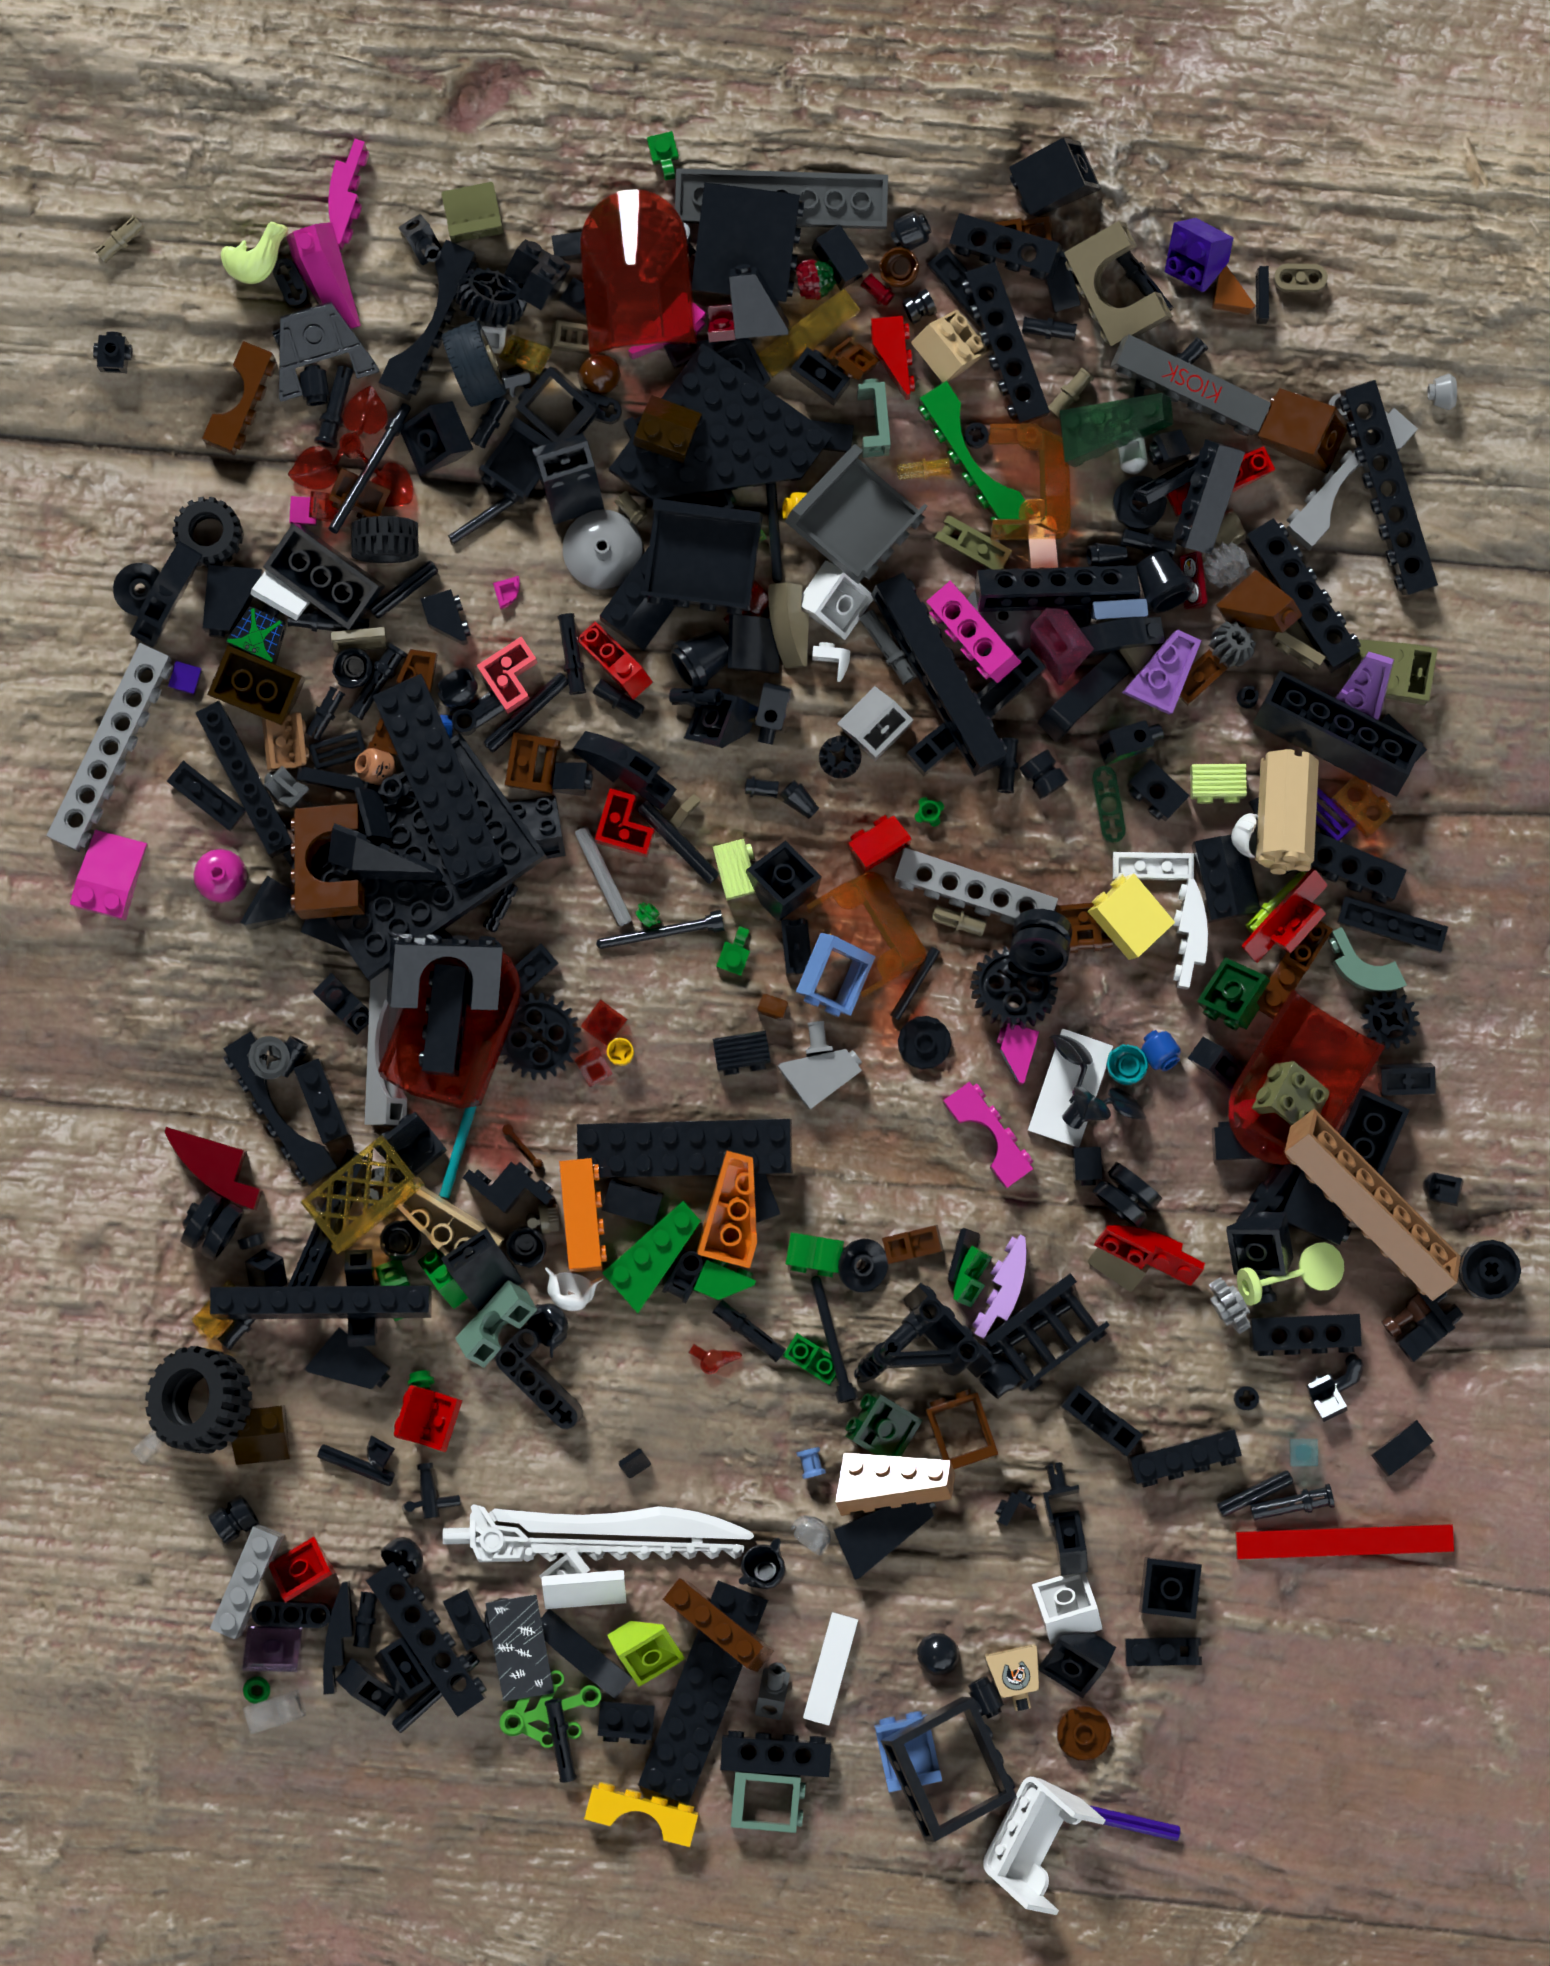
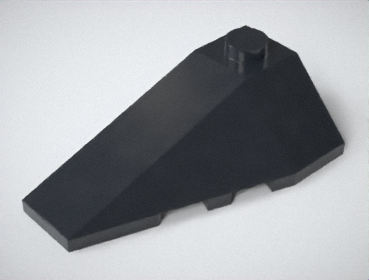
[328,823,443,881]

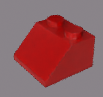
[848,815,912,873]

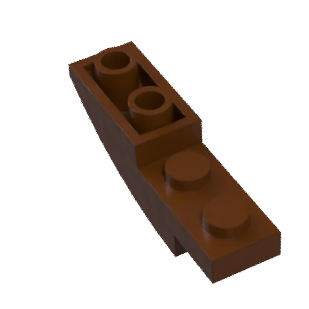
[1257,921,1333,1020]

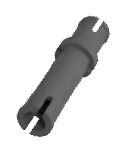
[859,609,917,685]

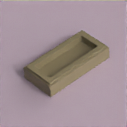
[331,627,387,652]

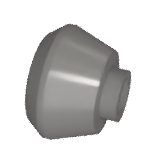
[1427,374,1457,410]

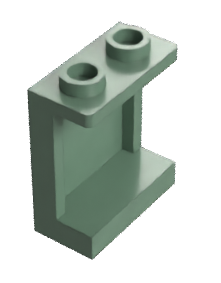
[857,379,891,458]

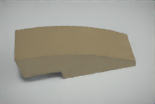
[768,582,809,669]

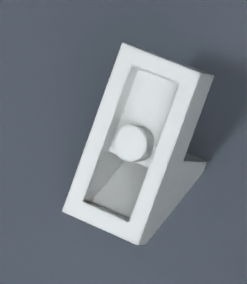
[539,1549,590,1579]

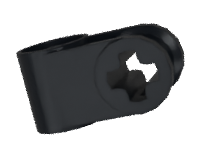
[662,1251,704,1304]

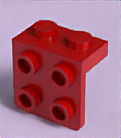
[394,1385,463,1452]

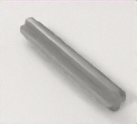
[575,827,632,926]

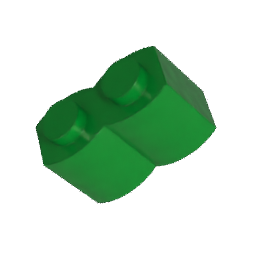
[786,1232,844,1278]

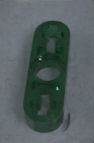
[1092,766,1126,844]

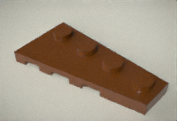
[367,649,438,756]

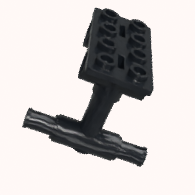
[854,1283,996,1383]

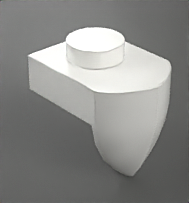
[1116,435,1148,475]
[812,642,850,682]

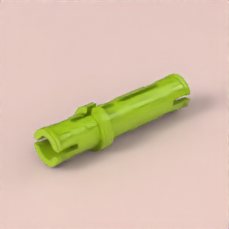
[1245,871,1307,933]

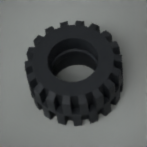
[173,497,243,568]
[351,516,419,563]

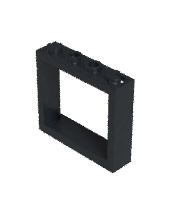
[881,1696,1017,1842]

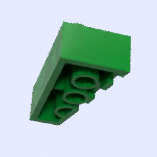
[602,1201,701,1314]

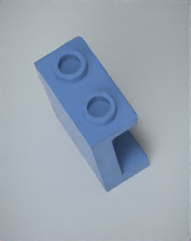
[874,1711,942,1792]

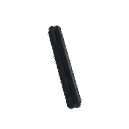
[484,673,568,753]
[637,800,720,884]
[392,1652,480,1733]

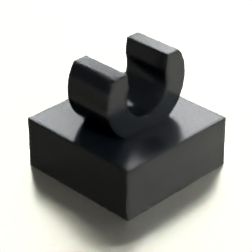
[502,366,531,398]

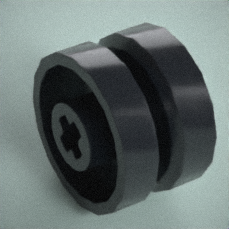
[1009,909,1072,975]
[1093,1162,1162,1228]
[180,1191,244,1261]
[1458,1240,1521,1300]

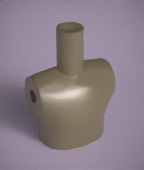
[1215,509,1247,551]

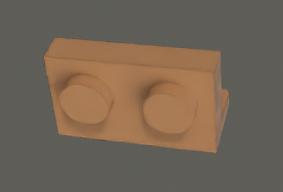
[262,712,309,770]

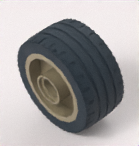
[442,321,506,407]

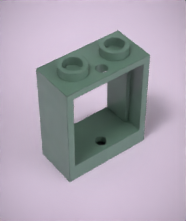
[731,1771,806,1833]

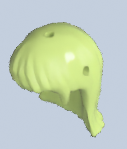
[221,222,288,284]

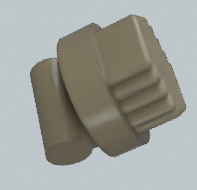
[526,1204,560,1234]

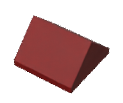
[268,1537,336,1603]

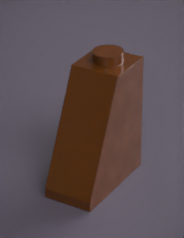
[1216,570,1302,633]

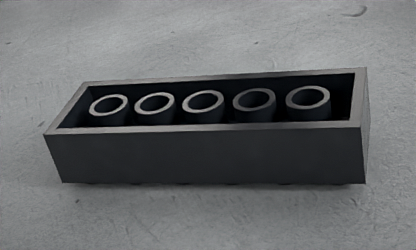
[1253,670,1423,797]

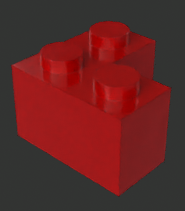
[595,788,655,858]

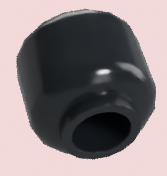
[891,211,932,251]

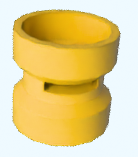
[607,1038,634,1066]

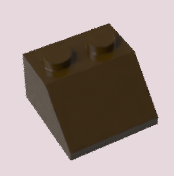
[633,395,702,463]
[231,1405,290,1465]

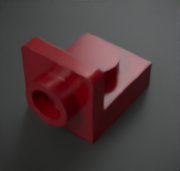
[708,303,736,342]

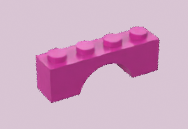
[943,1081,1034,1189]

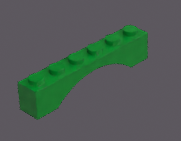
[918,381,1034,535]

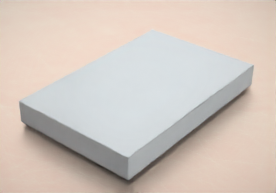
[542,1570,626,1609]

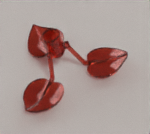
[288,386,414,507]

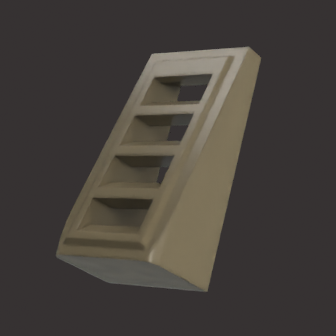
[550,320,608,355]

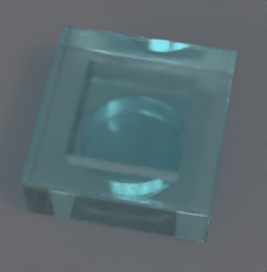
[1289,1439,1318,1466]

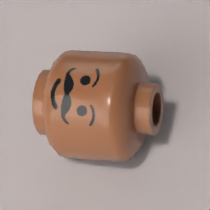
[355,748,396,786]

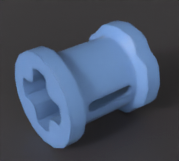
[796,1447,826,1479]

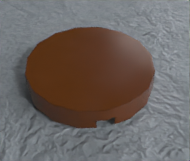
[1057,1706,1111,1761]

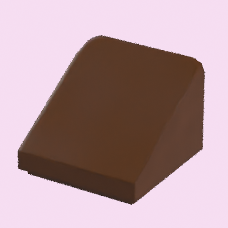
[757,994,788,1021]

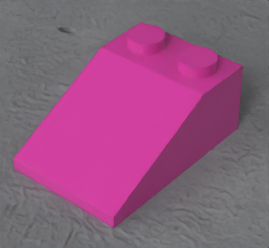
[70,830,147,921]

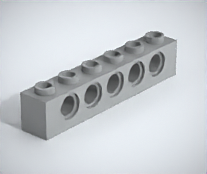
[894,848,1058,925]

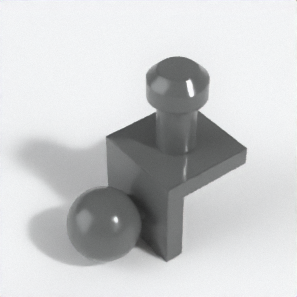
[264,766,314,808]

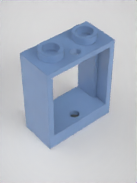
[796,933,876,1017]

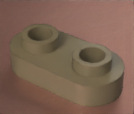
[1273,263,1328,293]

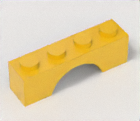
[584,1782,698,1847]

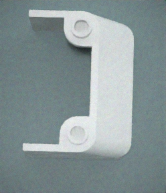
[983,1777,1105,1915]

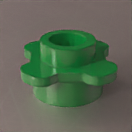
[914,797,944,827]
[635,902,661,928]

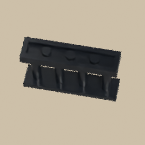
[982,1273,1110,1392]

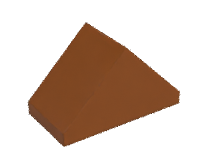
[1212,265,1256,315]

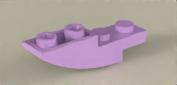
[972,1234,1026,1339]

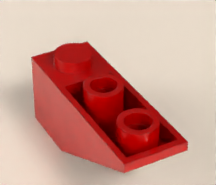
[870,316,915,400]
[577,621,653,700]

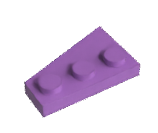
[1122,630,1202,715]
[1335,651,1394,721]

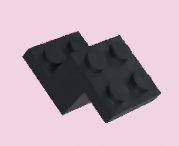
[462,1161,555,1214]

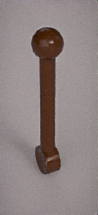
[502,1124,543,1169]

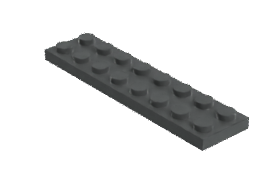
[675,168,888,229]

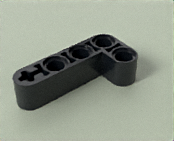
[1037,650,1132,742]
[496,1324,583,1429]

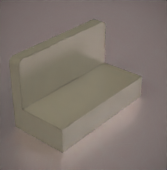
[1088,1247,1150,1292]

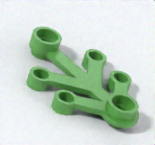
[499,1670,602,1748]

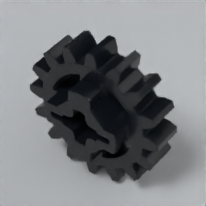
[1360,991,1420,1050]

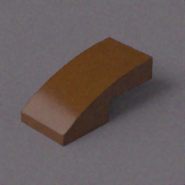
[995,216,1053,249]
[882,1225,944,1264]

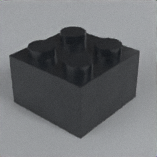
[1139,1557,1202,1619]

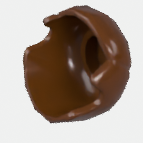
[879,248,919,288]
[577,354,621,395]

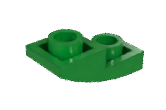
[783,1333,836,1386]

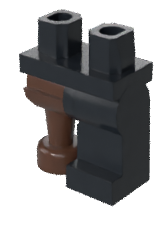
[1381,1292,1463,1362]

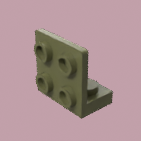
[441,182,504,243]

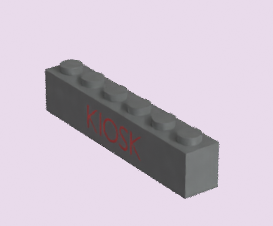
[1110,334,1271,436]

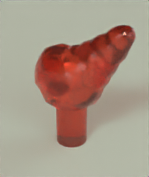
[688,1344,742,1375]

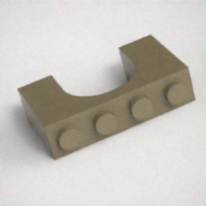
[1064,221,1173,348]

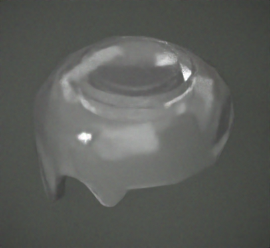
[791,1515,831,1556]

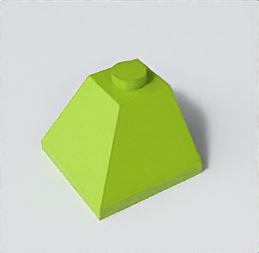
[607,1621,685,1687]

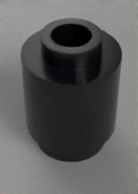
[300,365,329,406]
[968,1676,1004,1719]

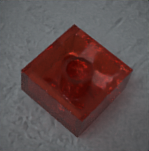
[580,999,628,1047]

